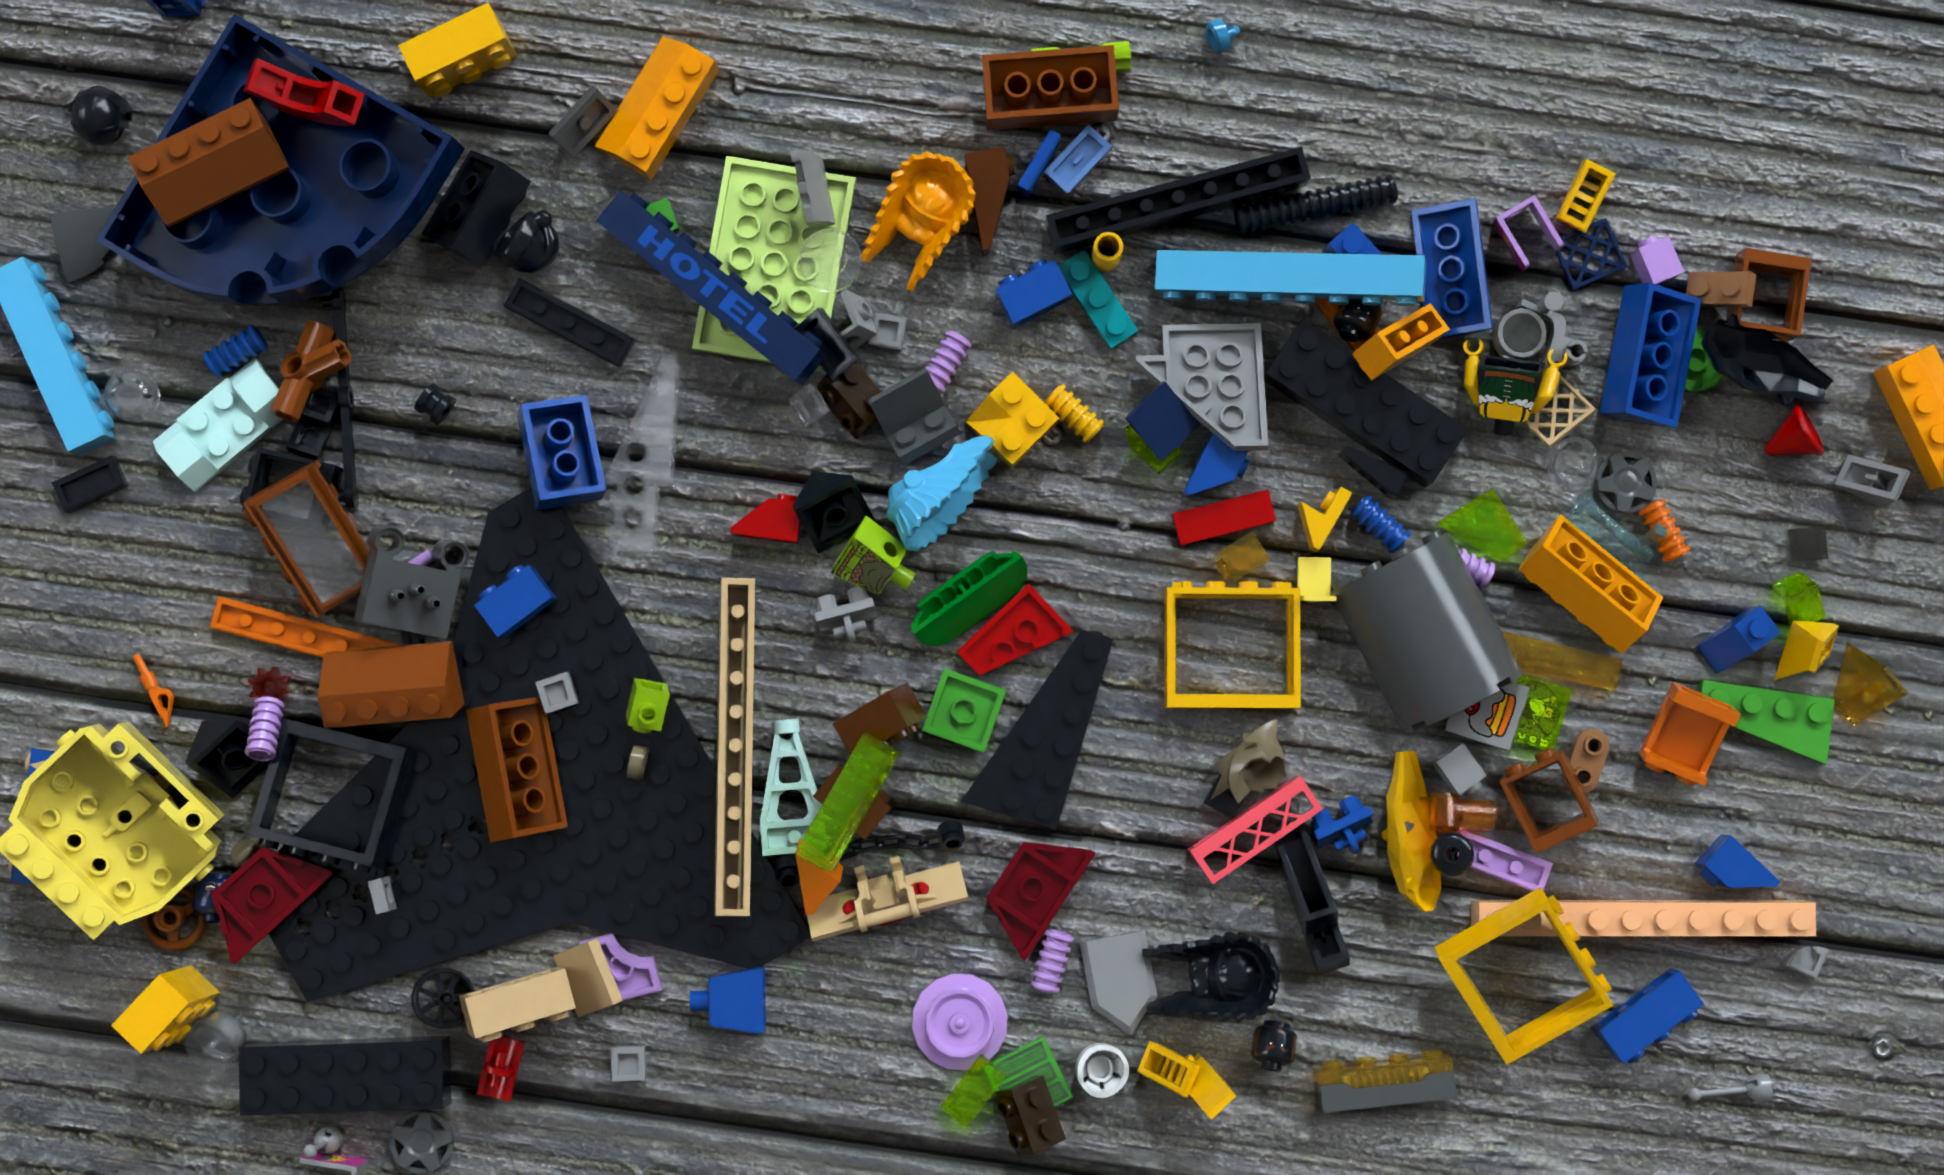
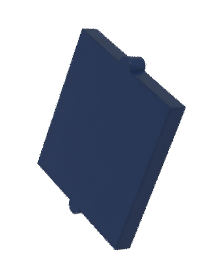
[1125,381,1199,462]

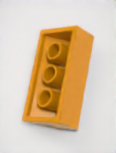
[595,36,719,181]
[1873,344,1944,490]
[1518,514,1663,654]

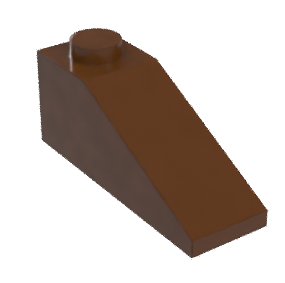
[965,147,1015,256]

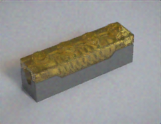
[1314,1049,1457,1113]

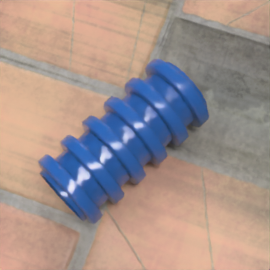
[203,325,268,378]
[1350,495,1411,554]

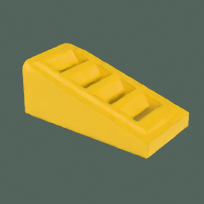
[1555,159,1616,233]
[1137,1041,1200,1098]

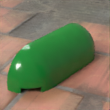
[910,551,1027,646]

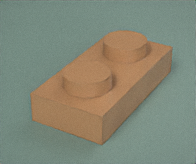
[1686,271,1756,307]

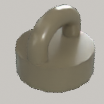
[230,839,264,869]

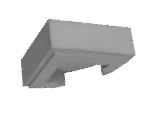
[1782,946,1829,980]

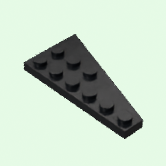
[961,630,1113,830]

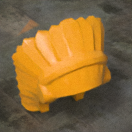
[859,151,976,292]

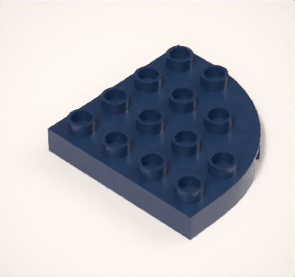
[95,14,465,306]

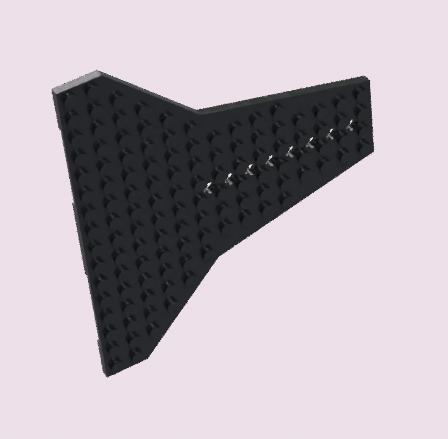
[269,487,811,1002]

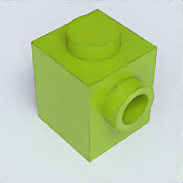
[626,678,670,733]

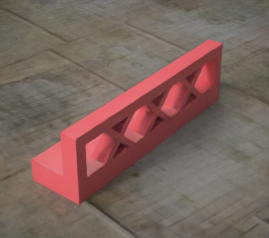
[1187,775,1323,884]

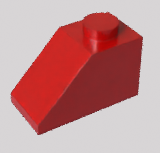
[731,494,802,544]

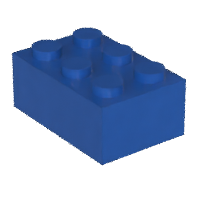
[517,395,606,510]

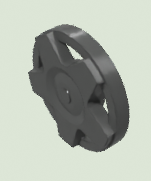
[1594,452,1657,514]
[390,1109,454,1174]

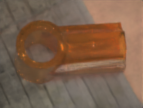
[1429,793,1497,832]

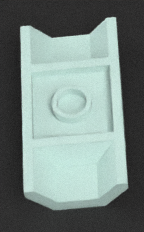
[153,358,284,492]

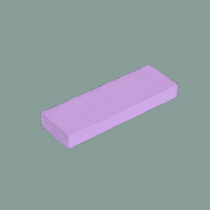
[1447,828,1553,891]

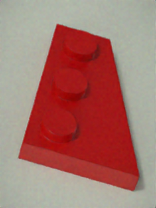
[956,584,1074,676]

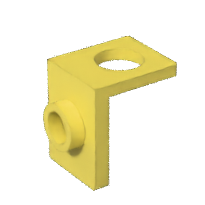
[1297,557,1337,602]

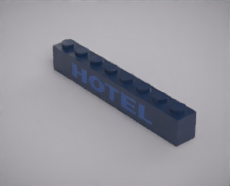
[596,190,827,386]

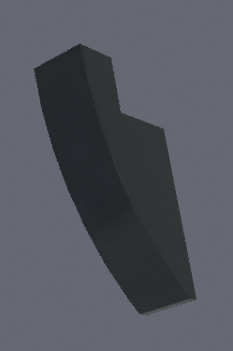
[1272,823,1350,975]

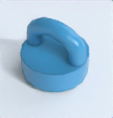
[1205,18,1240,54]

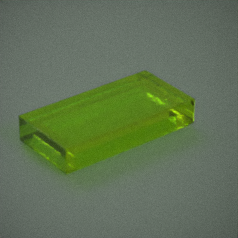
[940,1054,1007,1128]

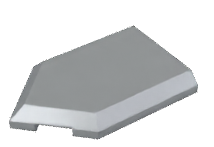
[1079,930,1157,1035]

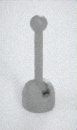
[1688,1074,1773,1102]
[303,1126,343,1158]

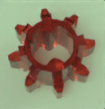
[248,666,292,701]

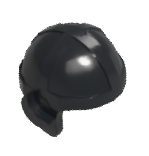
[68,86,132,145]

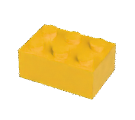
[398,3,517,98]
[111,965,220,1054]

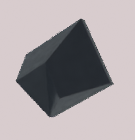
[793,471,876,554]
[185,716,270,799]

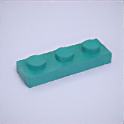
[1058,250,1139,351]

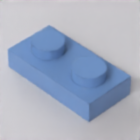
[1043,124,1112,196]

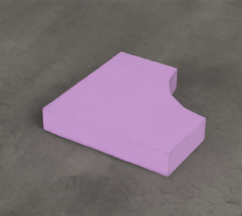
[580,933,662,1000]

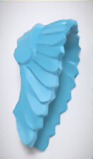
[887,435,998,552]

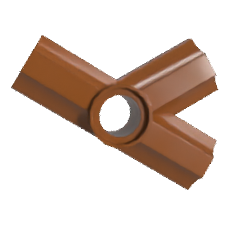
[271,321,352,423]

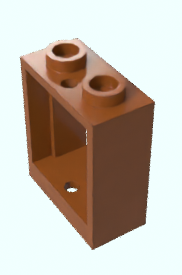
[1727,248,1812,343]
[1499,747,1599,853]

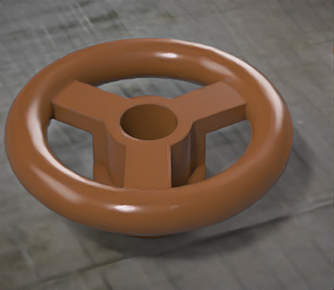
[141,885,207,951]

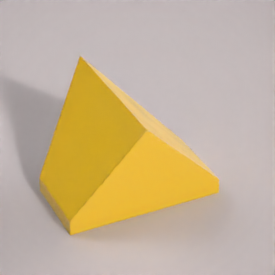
[1774,621,1839,681]

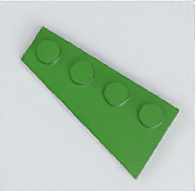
[1698,680,1835,765]

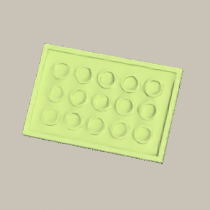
[692,156,856,372]

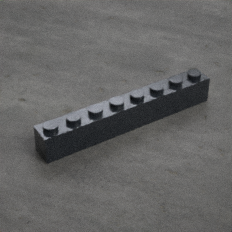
[1045,146,1311,255]

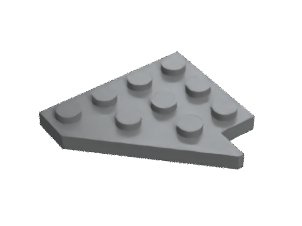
[1135,323,1268,451]

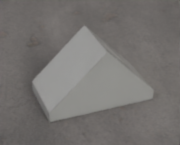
[1835,455,1910,507]

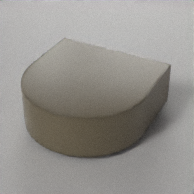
[627,745,649,780]

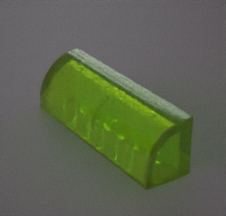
[794,732,901,870]

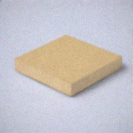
[553,938,623,1018]

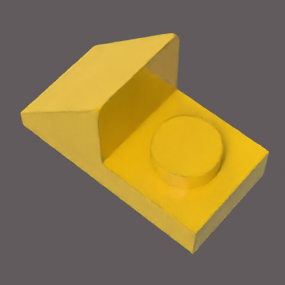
[1297,486,1352,552]

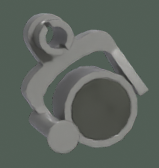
[1491,291,1588,370]

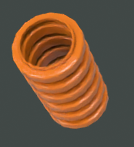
[1638,499,1691,562]

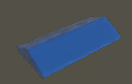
[1411,198,1493,339]

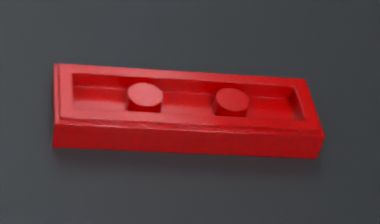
[1172,489,1276,546]

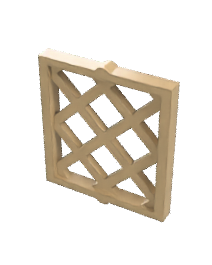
[1523,375,1596,448]

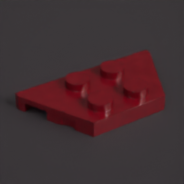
[986,842,1096,961]
[211,847,334,965]

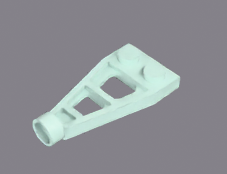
[760,719,830,856]

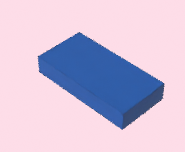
[1017,129,1061,198]

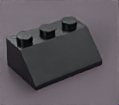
[422,150,531,267]

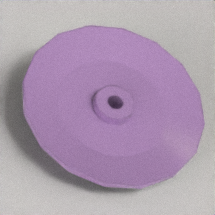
[912,973,1008,1070]

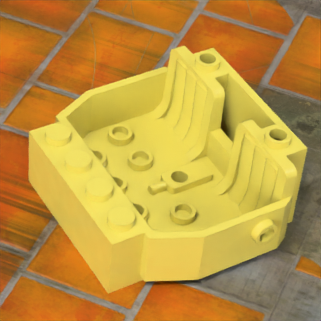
[0,721,225,940]

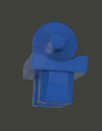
[1311,795,1373,855]

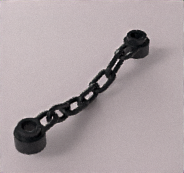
[774,820,965,886]

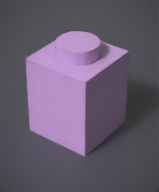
[1630,235,1684,285]

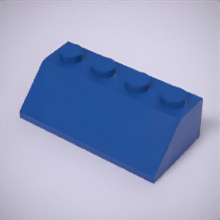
[1599,282,1702,428]

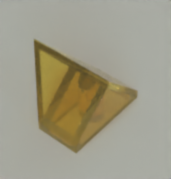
[1833,642,1908,726]

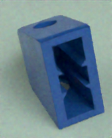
[690,966,766,1033]

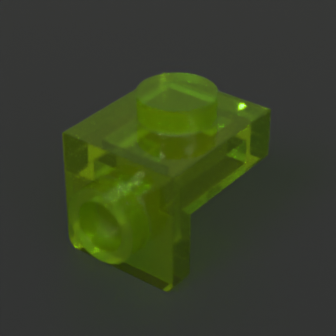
[1772,572,1826,626]

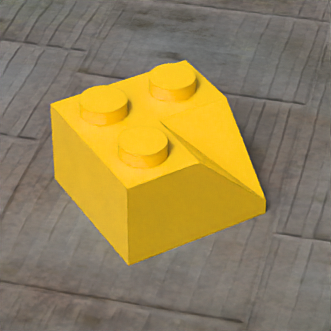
[965,371,1059,469]

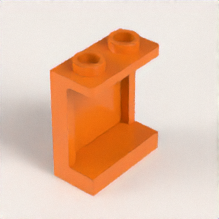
[1639,681,1741,786]

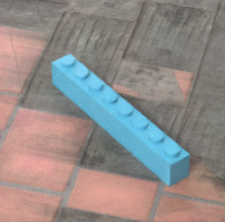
[1155,250,1427,307]

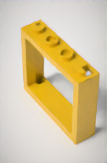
[1164,581,1301,708]
[1434,887,1614,1065]

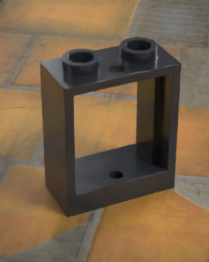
[240,447,343,532]

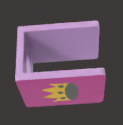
[1493,195,1564,272]

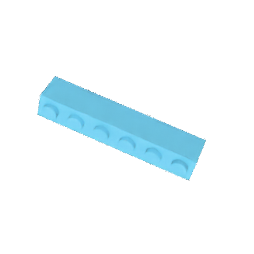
[0,256,116,455]

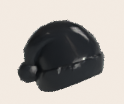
[497,210,560,273]

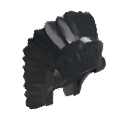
[1142,931,1280,1024]

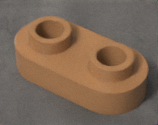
[1562,729,1610,793]

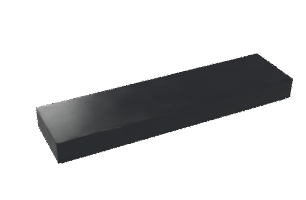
[503,278,636,369]

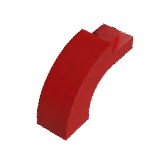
[243,58,365,126]

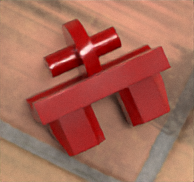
[477,1036,526,1102]

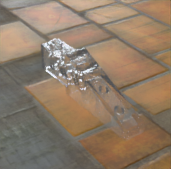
[604,354,681,555]

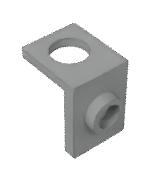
[840,289,877,350]

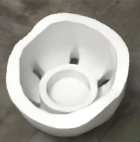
[1075,1043,1129,1098]

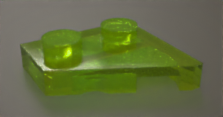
[1438,488,1528,562]

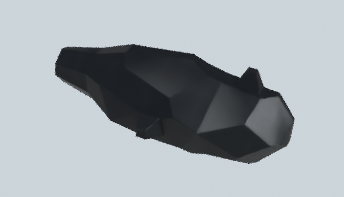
[1701,314,1833,406]

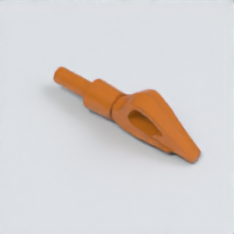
[132,653,174,729]

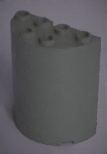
[1331,530,1524,734]

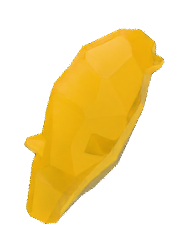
[1381,750,1441,912]

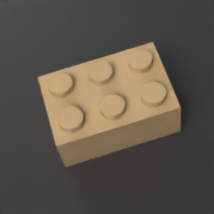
[459,967,576,1042]

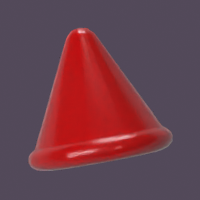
[1764,405,1824,456]

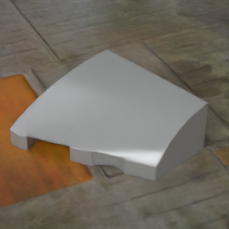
[790,150,836,229]

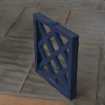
[1555,218,1628,291]

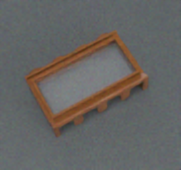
[243,459,370,618]

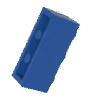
[1591,968,1704,1064]

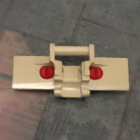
[807,856,969,941]

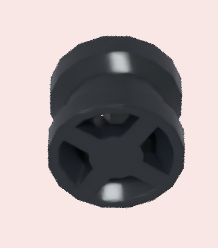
[414,383,456,425]

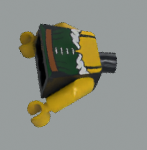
[1463,339,1568,436]

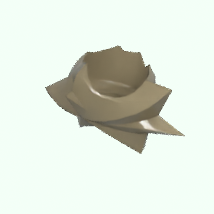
[1211,719,1285,804]

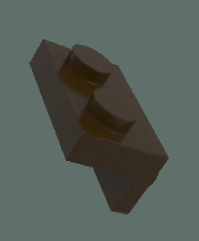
[814,363,882,439]
[995,1075,1066,1155]

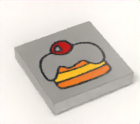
[1445,682,1531,752]

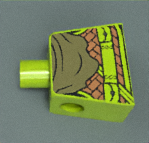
[830,516,916,594]

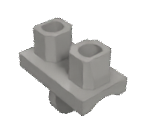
[814,586,878,644]

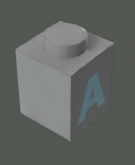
[1430,743,1487,796]

